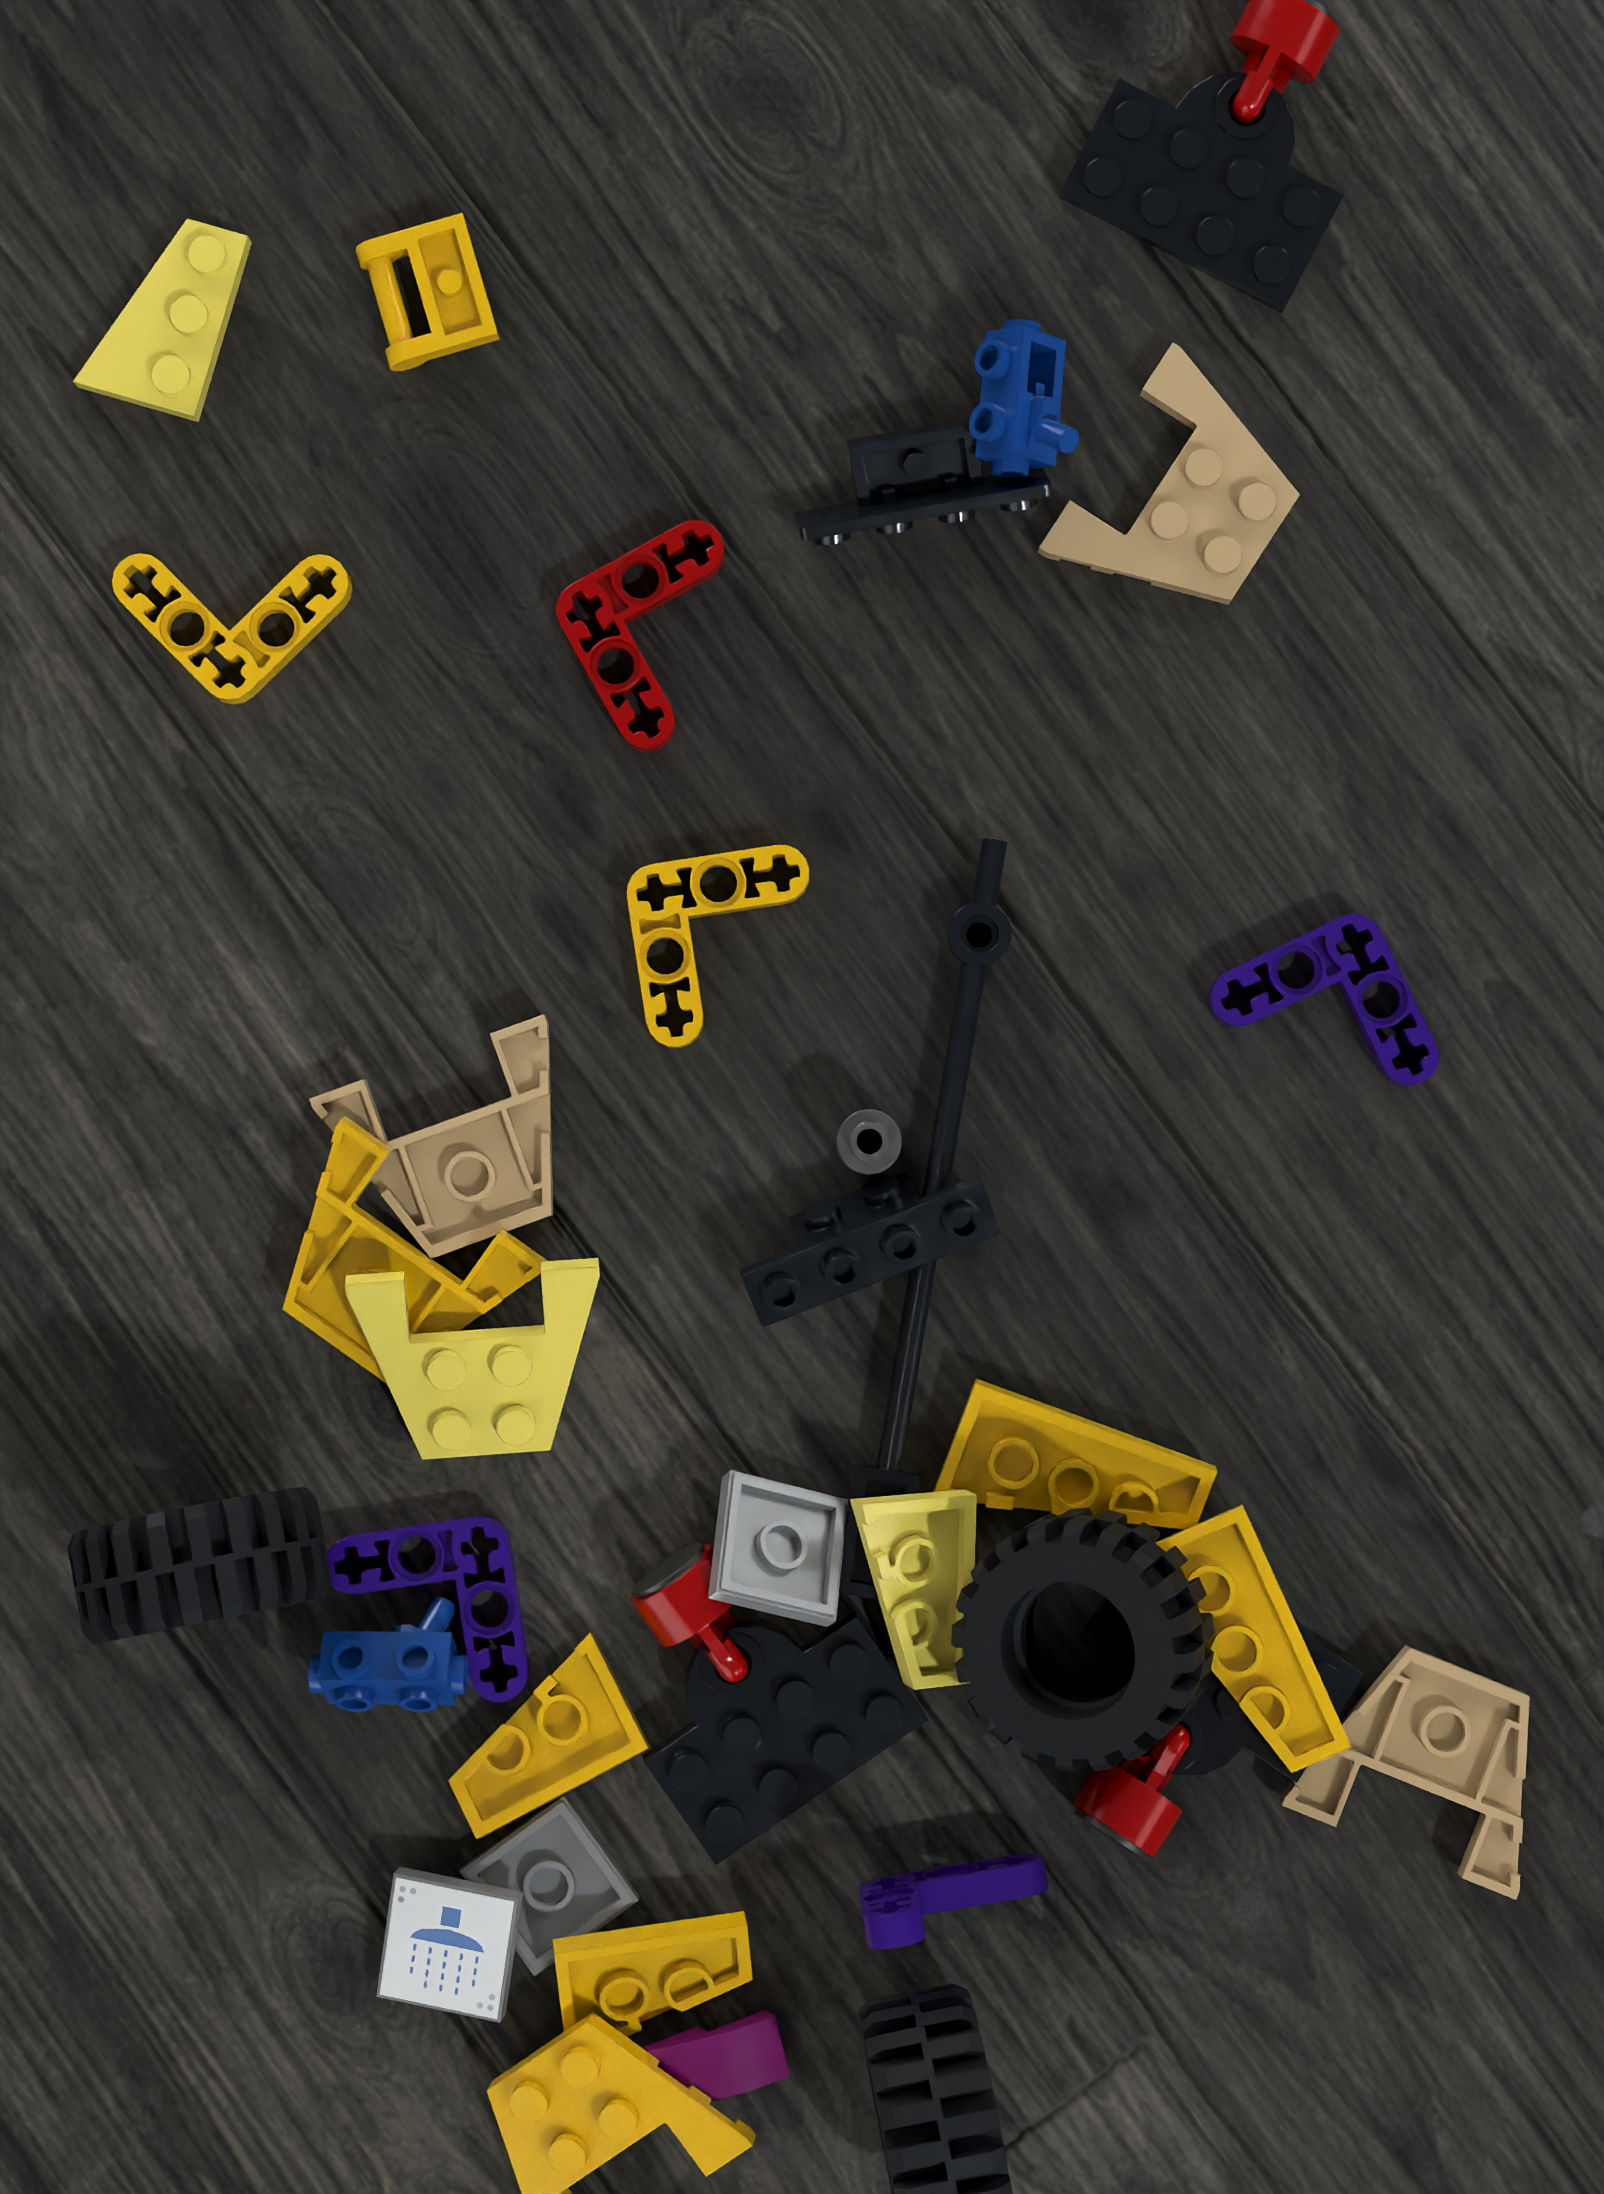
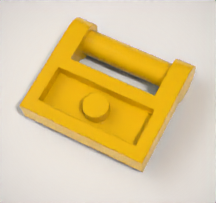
[355,213,500,371]

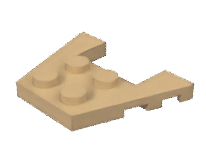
[1037,342,1300,605]
[309,1014,553,1259]
[1279,1645,1530,1900]

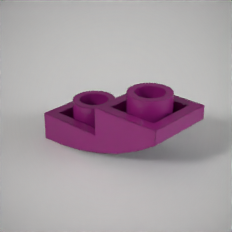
[642,2010,790,2102]

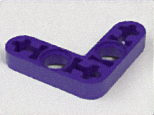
[1208,914,1439,1087]
[327,1515,530,1702]
[859,1853,1048,1949]

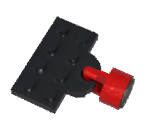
[1060,0,1344,313]
[1071,1536,1364,1861]
[630,1543,928,1865]

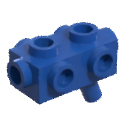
[969,319,1079,480]
[308,1596,469,1712]

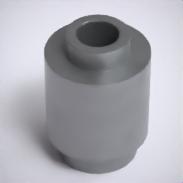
[837,1109,902,1175]

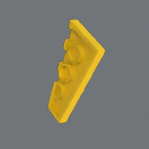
[933,1378,1217,1530]
[1155,1505,1352,1773]

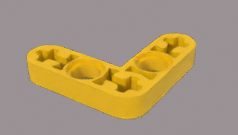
[112,553,353,705]
[627,845,809,1048]

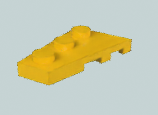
[448,1632,651,1839]
[552,1911,753,2037]

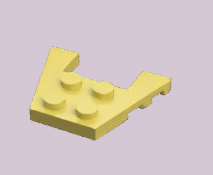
[345,1258,600,1460]

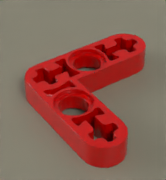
[556,520,725,752]

